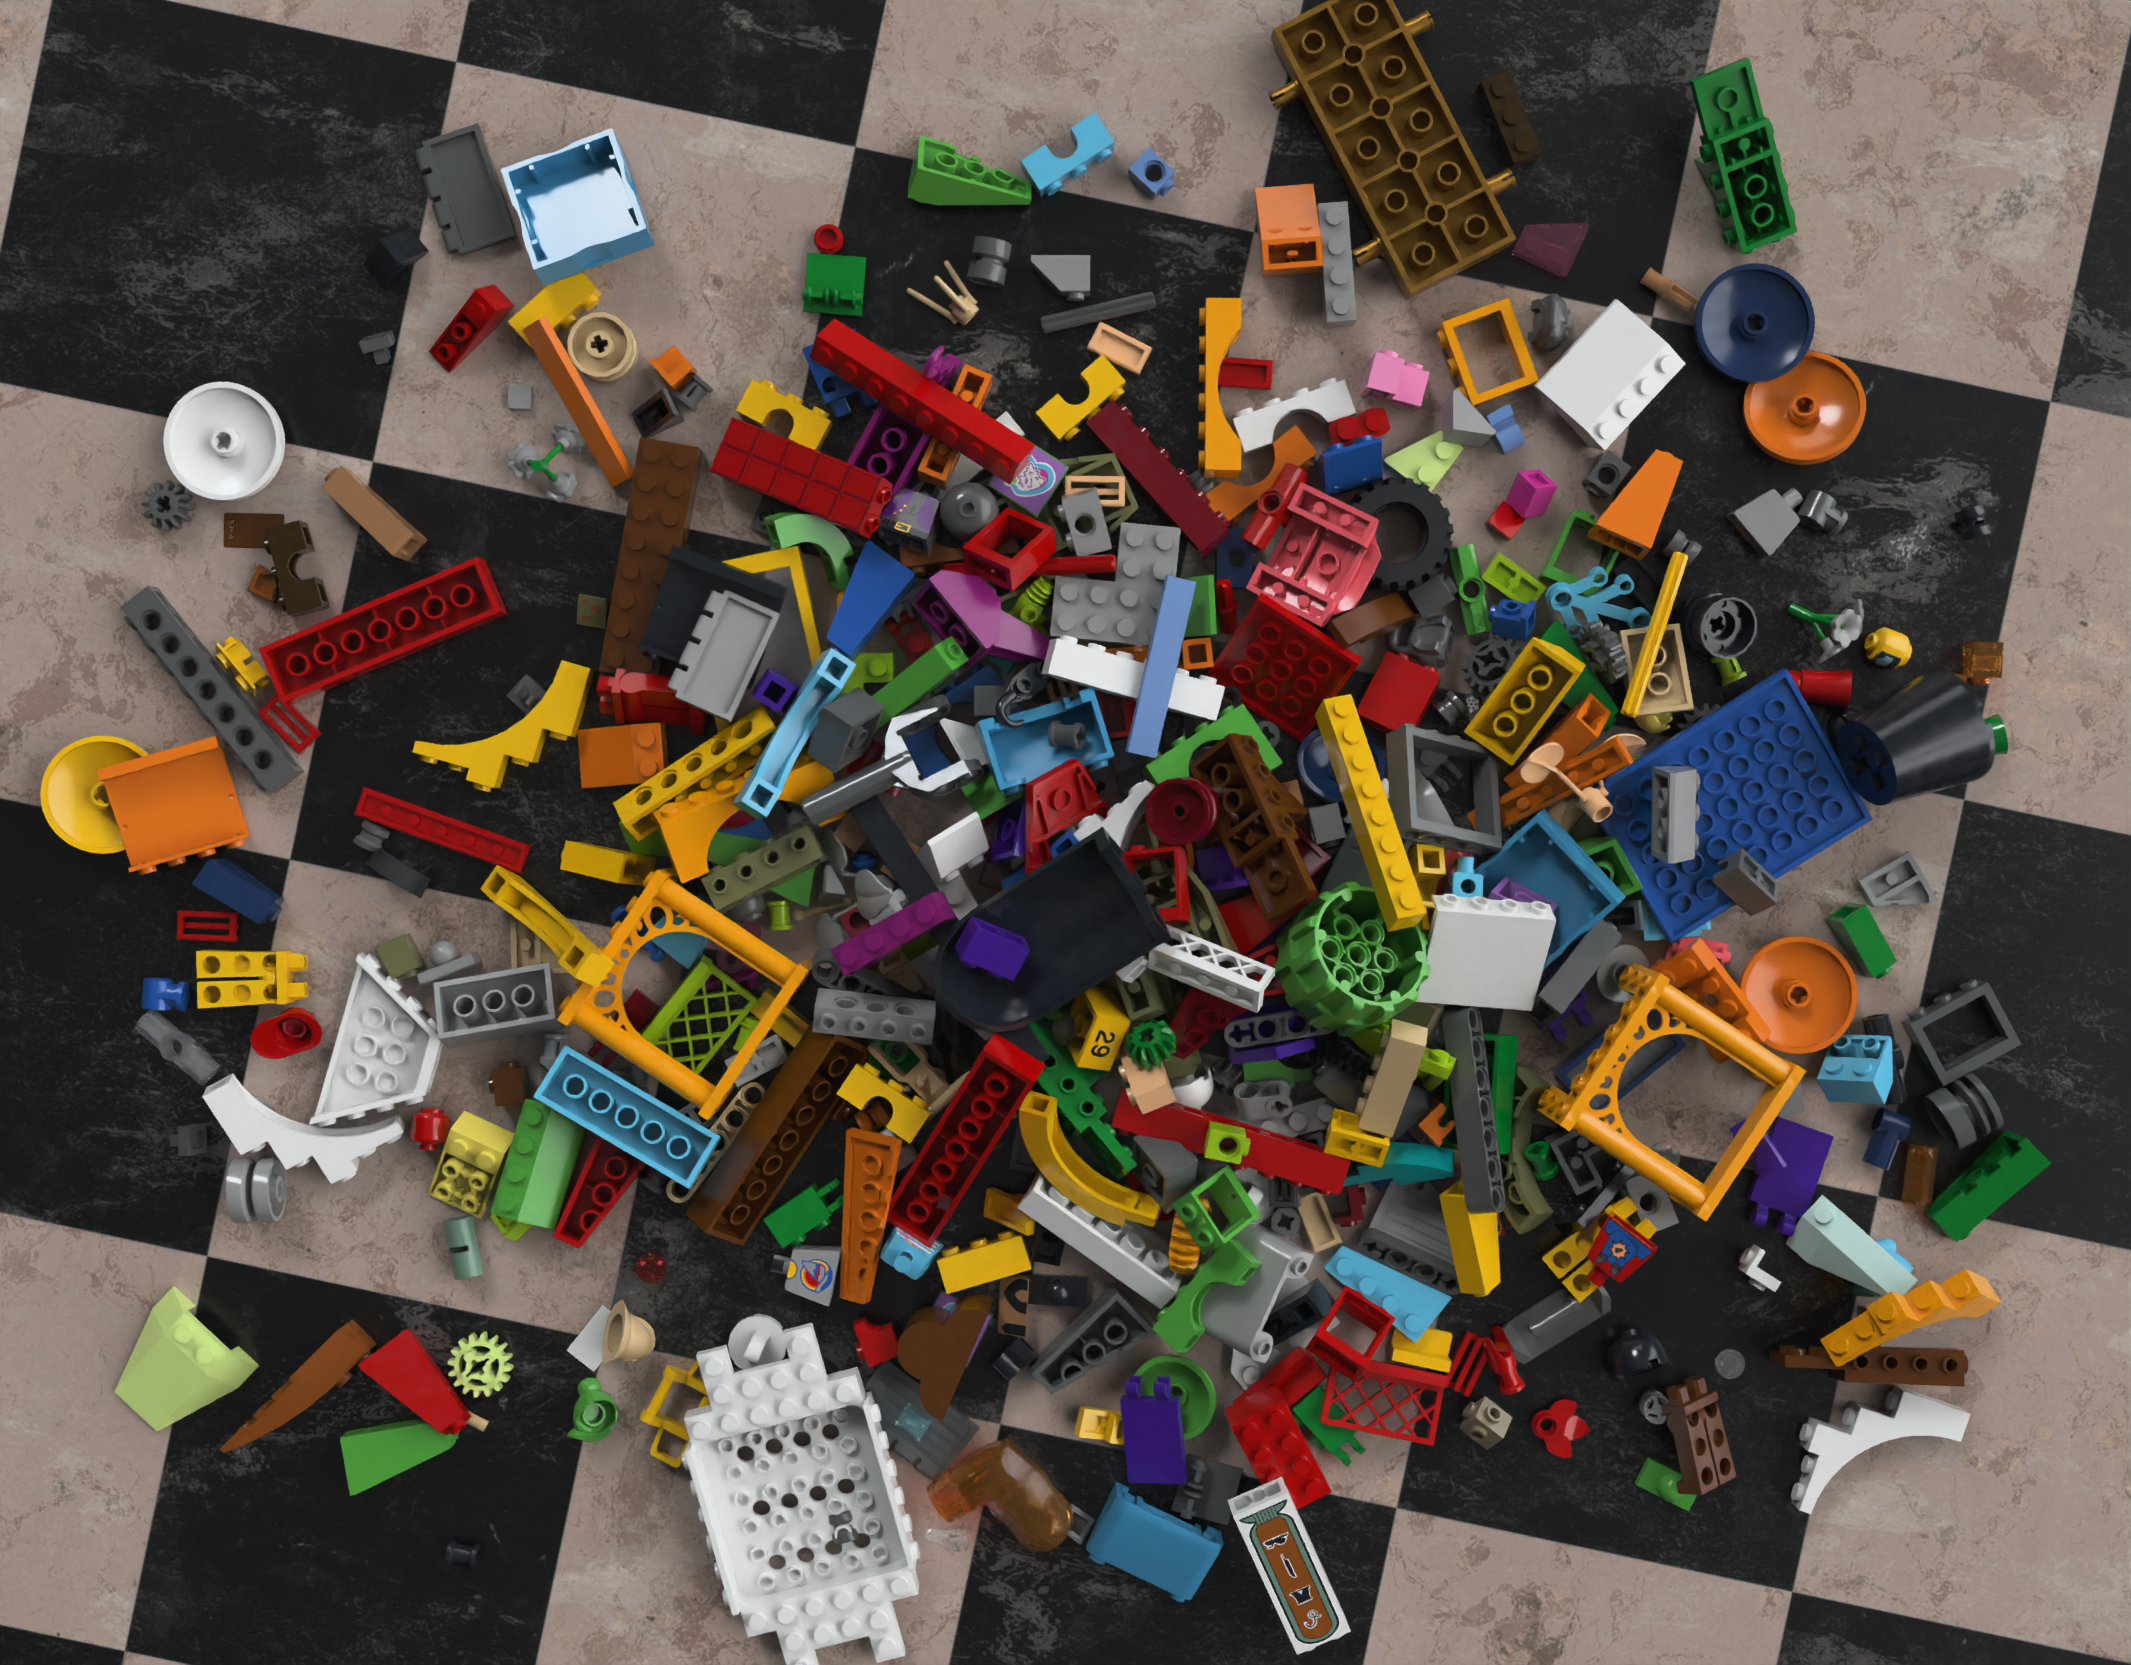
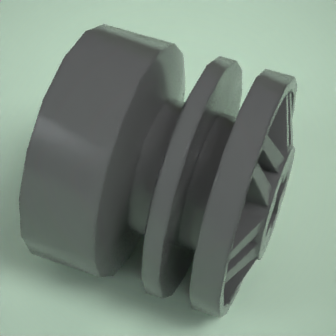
[1924,1073,2004,1151]

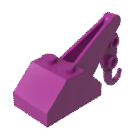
[847,346,963,506]

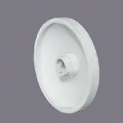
[163,382,285,502]

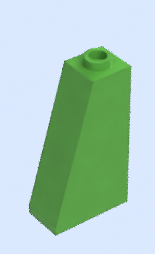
[872,636,969,731]
[708,832,818,907]
[340,1418,459,1496]

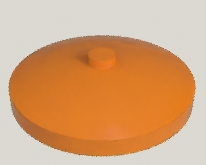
[1743,351,1866,465]
[1738,936,1858,1054]

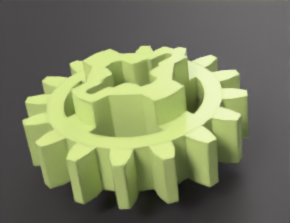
[447,1332,514,1398]

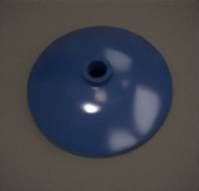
[1296,729,1385,805]

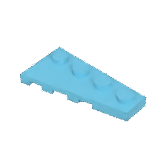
[1323,1244,1452,1343]

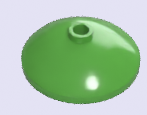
[1134,1354,1217,1440]

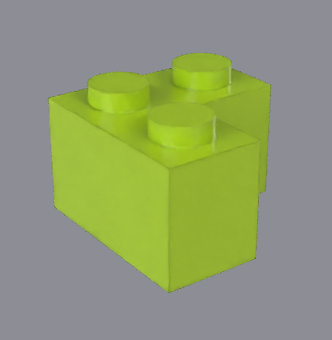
[834,653,895,701]

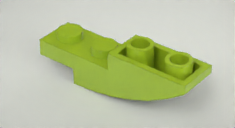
[1349,1020,1457,1080]

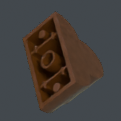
[897,1293,993,1421]

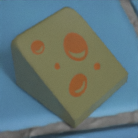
[577,594,611,629]

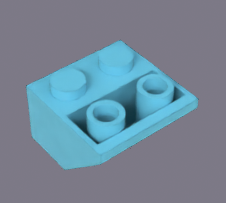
[1817,1034,1893,1105]

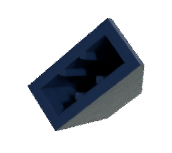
[192,858,284,924]

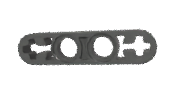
[1223,1010,1335,1048]
[1358,1228,1461,1295]

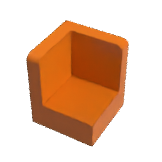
[649,346,697,391]

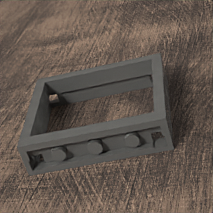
[1386,724,1502,857]

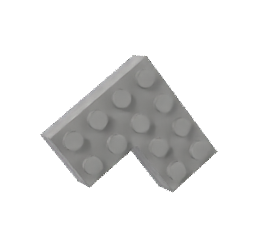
[1050,522,1181,648]

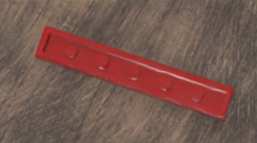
[354,787,531,874]

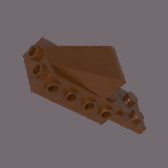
[1189,733,1317,922]
[1769,1306,1968,1387]

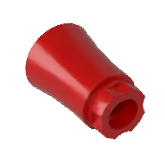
[1789,669,1852,711]

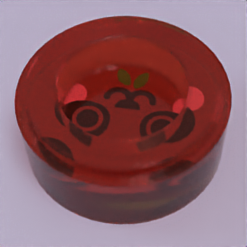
[636,1252,667,1283]

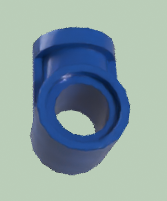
[141,978,190,1011]

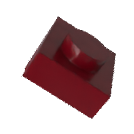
[1332,1184,1367,1227]

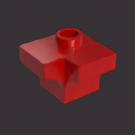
[853,1317,899,1367]

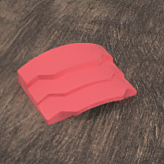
[1246,482,1381,628]

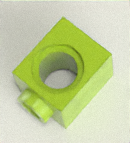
[1203,1121,1250,1164]

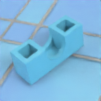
[1021,112,1115,197]

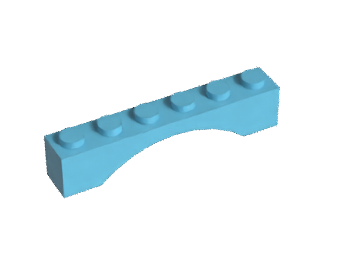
[733,648,856,820]

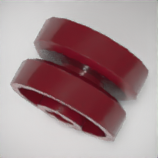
[1145,776,1220,845]

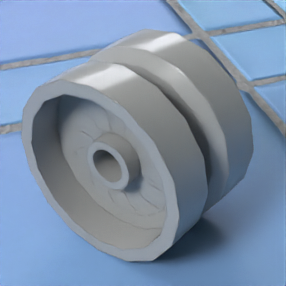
[226,1156,287,1223]

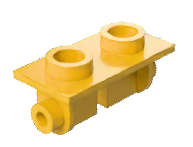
[215,636,270,698]

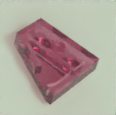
[1512,223,1590,278]

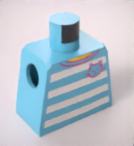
[880,1224,944,1280]

